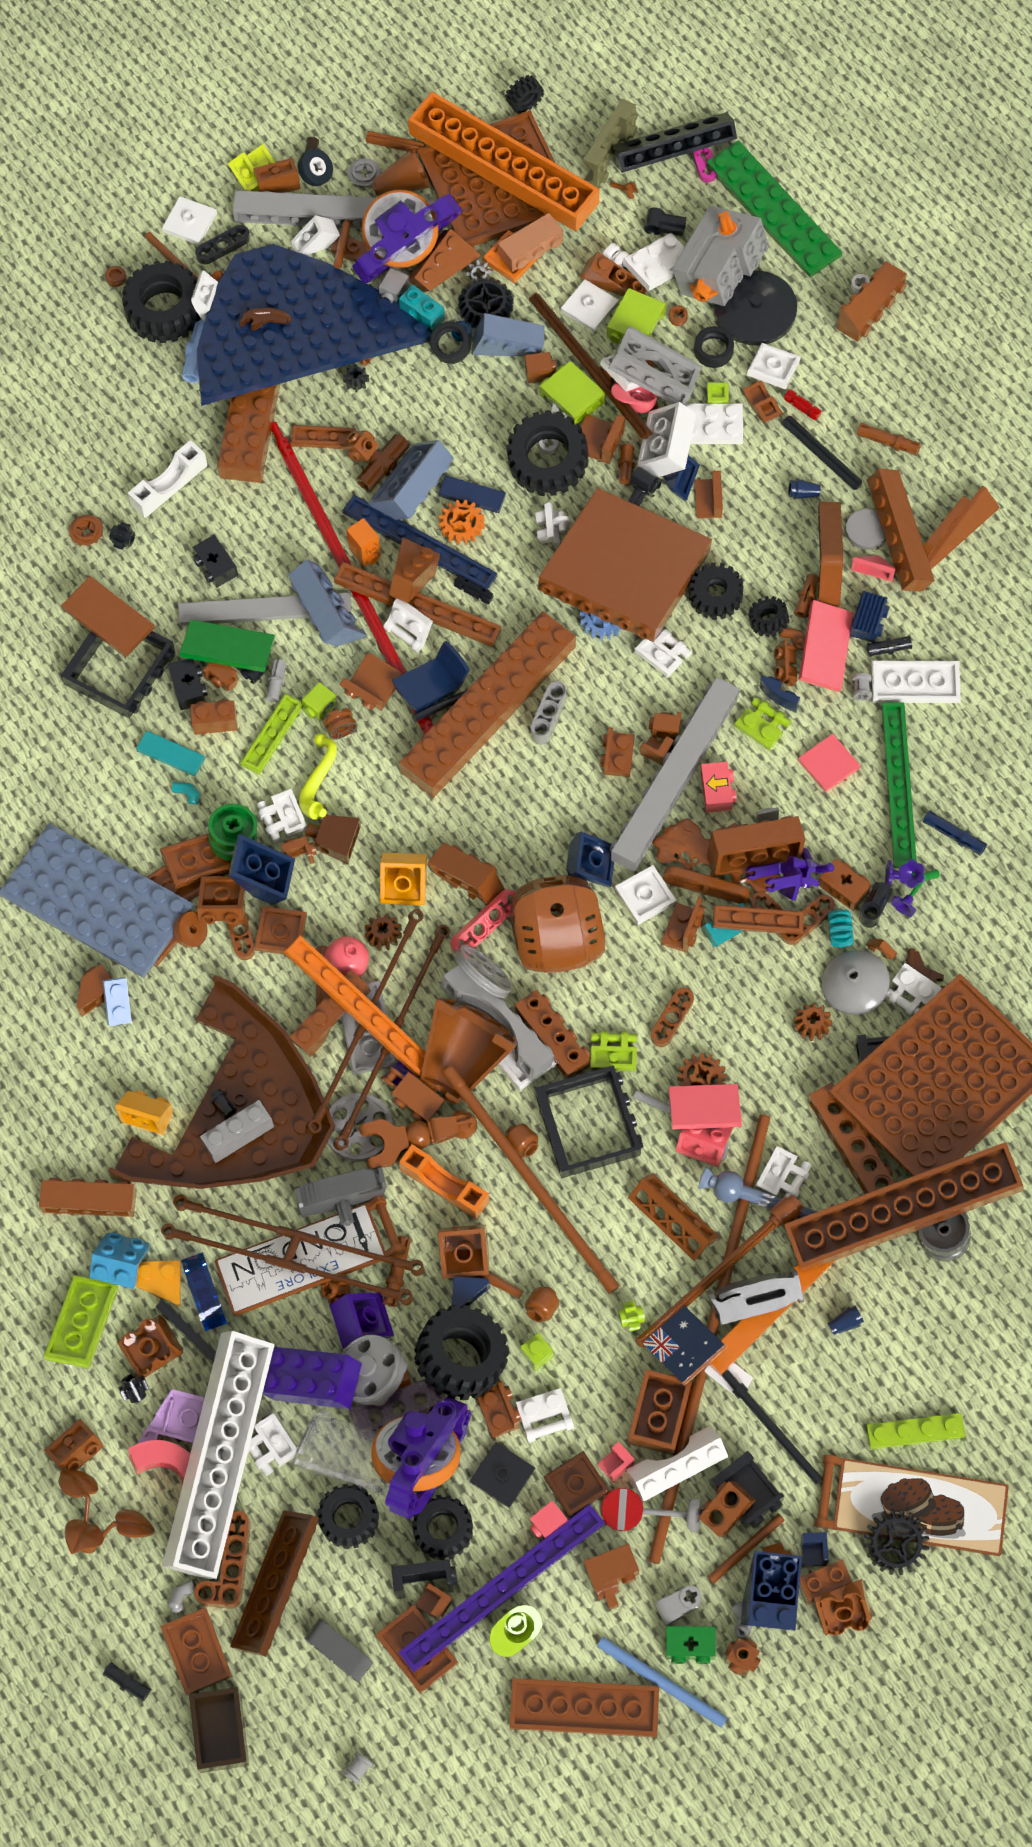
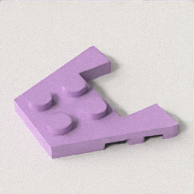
[137,1389,205,1444]

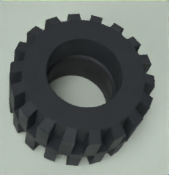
[317,1483,379,1549]
[412,1495,473,1560]

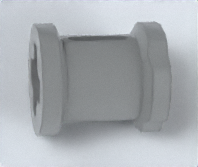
[852,673,872,701]
[341,1751,374,1785]

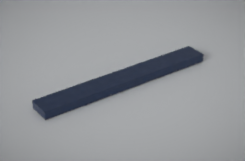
[342,495,498,591]

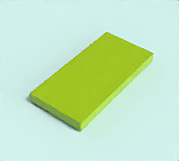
[44,1275,119,1369]

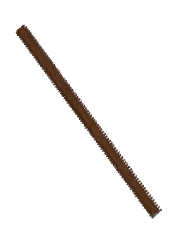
[529,292,653,439]

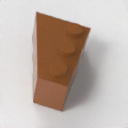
[389,537,440,603]
[428,842,505,906]

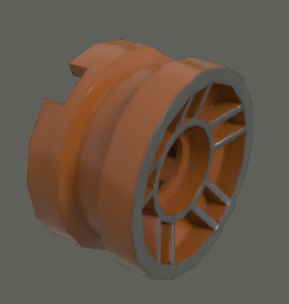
[323,708,358,740]

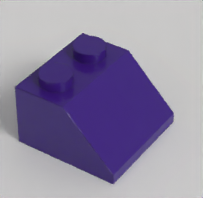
[329,1292,394,1349]

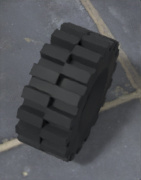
[689,562,744,620]

